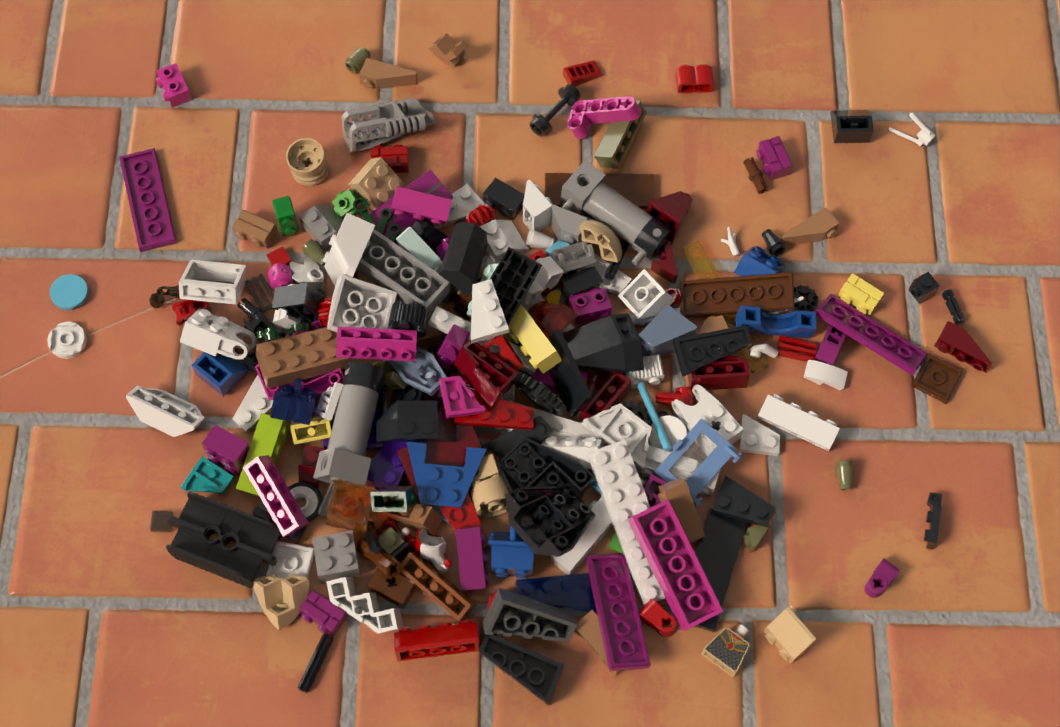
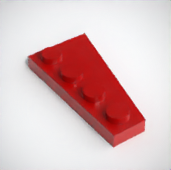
[454,388,534,430]
[436,493,489,548]

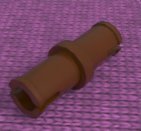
[743,157,769,194]

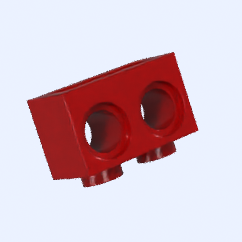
[482,334,523,371]

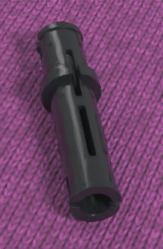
[237,298,286,340]

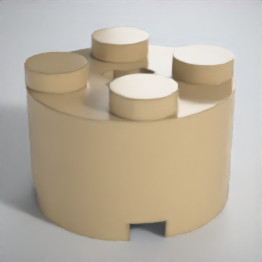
[470,474,510,519]

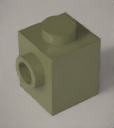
[379,527,405,556]

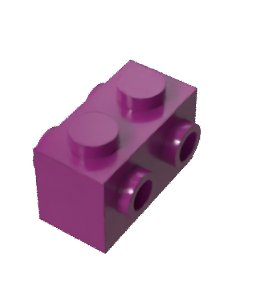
[569,288,612,324]

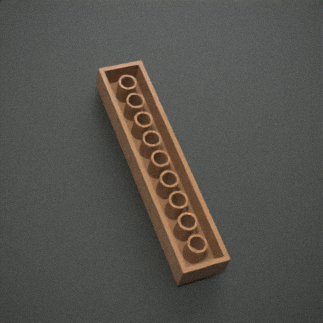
[256,302,446,389]

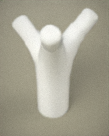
[721,227,740,257]

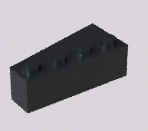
[479,635,564,706]

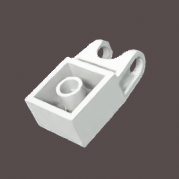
[180,309,257,360]
[672,384,744,456]

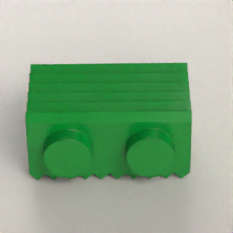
[272,196,299,236]

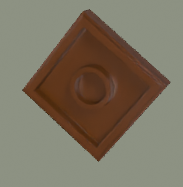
[911,353,963,404]

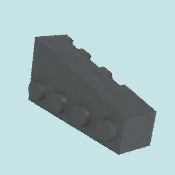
[483,588,577,642]

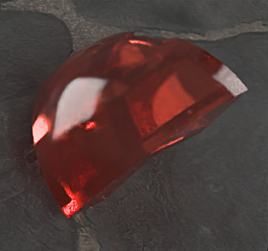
[527,301,578,339]

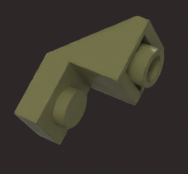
[372,361,407,391]
[743,525,769,553]

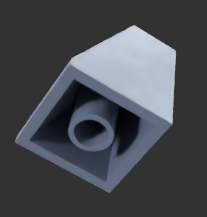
[639,304,697,358]

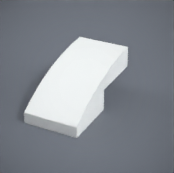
[803,360,848,390]

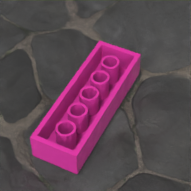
[627,499,723,631]

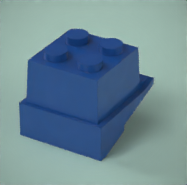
[488,526,535,579]

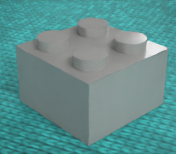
[312,530,360,583]

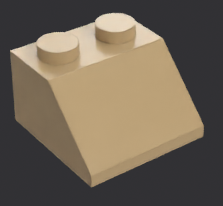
[764,607,816,664]

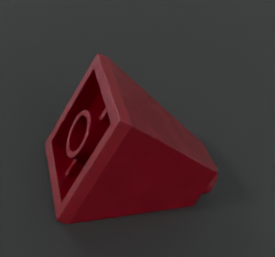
[646,191,693,245]

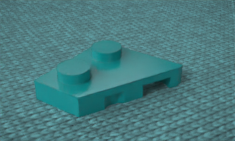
[180,456,235,494]

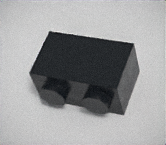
[483,177,525,220]

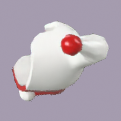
[401,527,452,573]

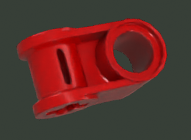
[172,300,211,326]
[639,599,676,637]

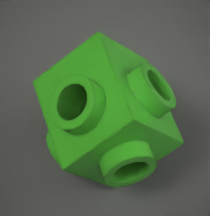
[332,189,364,218]

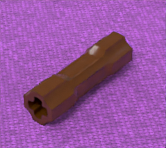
[357,538,402,578]

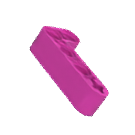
[568,96,642,139]

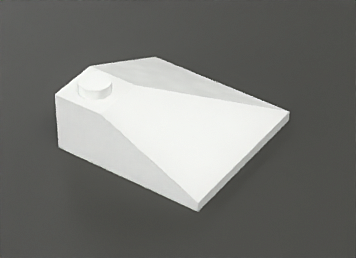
[327,274,397,332]

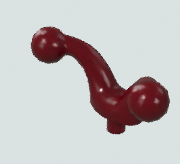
[377,517,405,537]

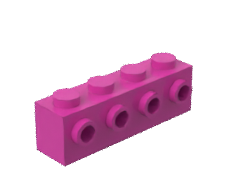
[336,327,417,361]

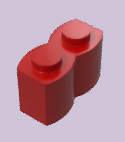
[675,64,714,93]

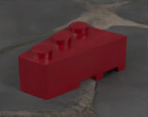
[580,370,631,422]

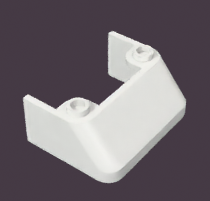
[323,213,375,286]

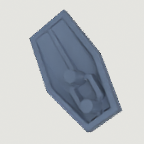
[389,346,446,396]

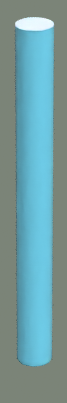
[637,382,671,451]

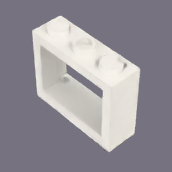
[179,260,247,305]

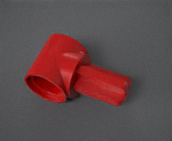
[656,387,693,406]

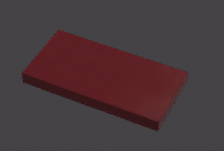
[397,425,485,487]

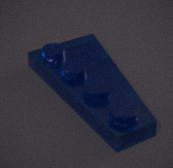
[515,573,597,613]

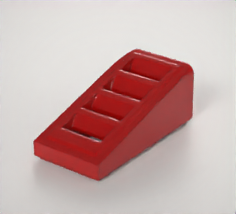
[563,60,602,87]

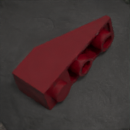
[934,321,992,373]

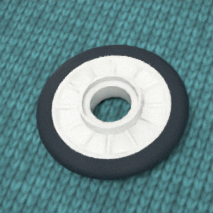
[288,482,323,522]

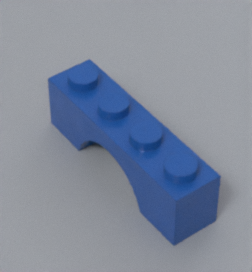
[735,306,817,338]

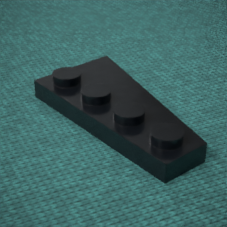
[672,325,752,377]

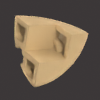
[579,219,622,263]
[253,574,309,630]

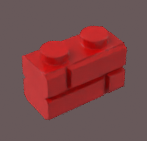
[371,144,409,173]

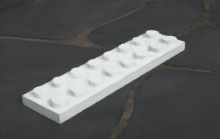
[587,440,665,606]

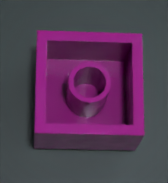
[202,425,250,475]

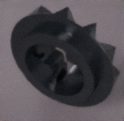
[794,284,818,311]

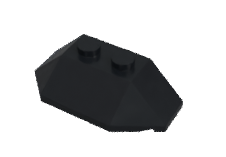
[376,401,457,442]

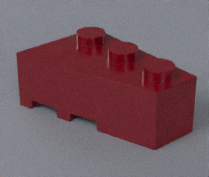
[454,340,519,407]
[688,355,750,390]

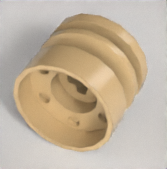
[286,138,329,186]

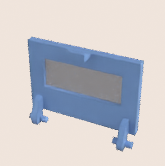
[654,418,743,508]

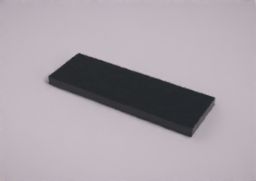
[675,508,747,632]

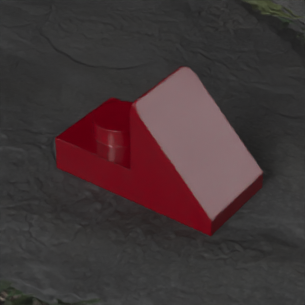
[651,242,678,284]
[298,445,326,487]

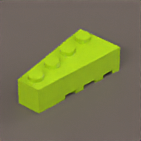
[236,413,290,496]

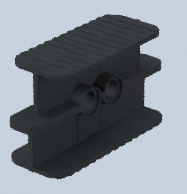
[166,492,282,588]

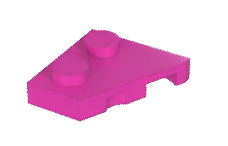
[439,376,485,418]

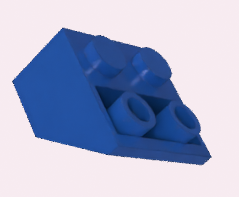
[734,246,786,276]
[192,352,250,397]

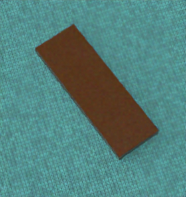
[545,173,655,209]
[680,272,795,318]

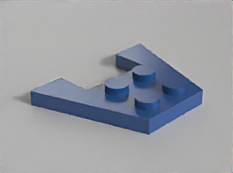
[407,442,487,508]

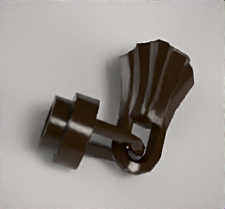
[149,285,180,309]

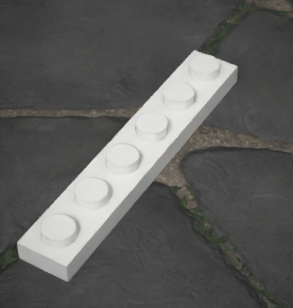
[428,306,535,376]

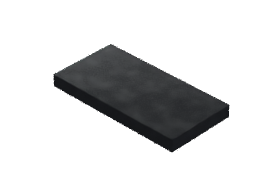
[548,330,592,417]

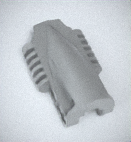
[341,98,435,153]

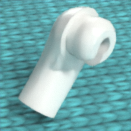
[750,343,778,359]

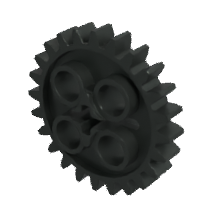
[513,371,567,417]

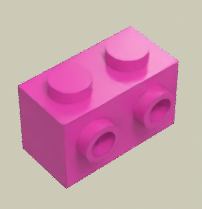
[156,63,192,108]

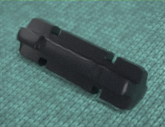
[942,289,965,324]

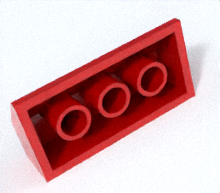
[394,620,479,661]

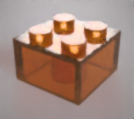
[326,480,375,533]

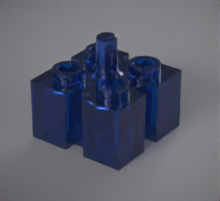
[270,378,318,425]

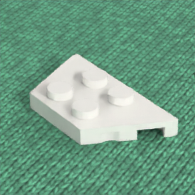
[581,403,652,470]

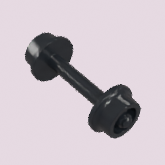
[529,84,581,137]

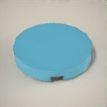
[50,274,89,311]

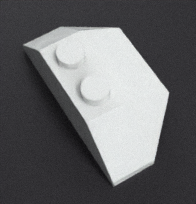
[126,386,204,437]

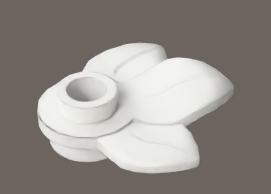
[290,257,324,285]

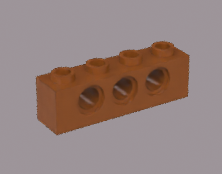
[401,552,477,621]

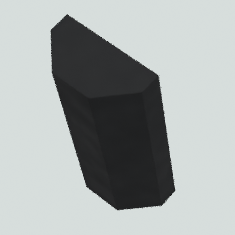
[439,222,488,296]
[471,247,542,325]

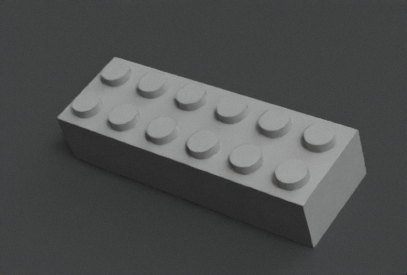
[356,229,450,315]

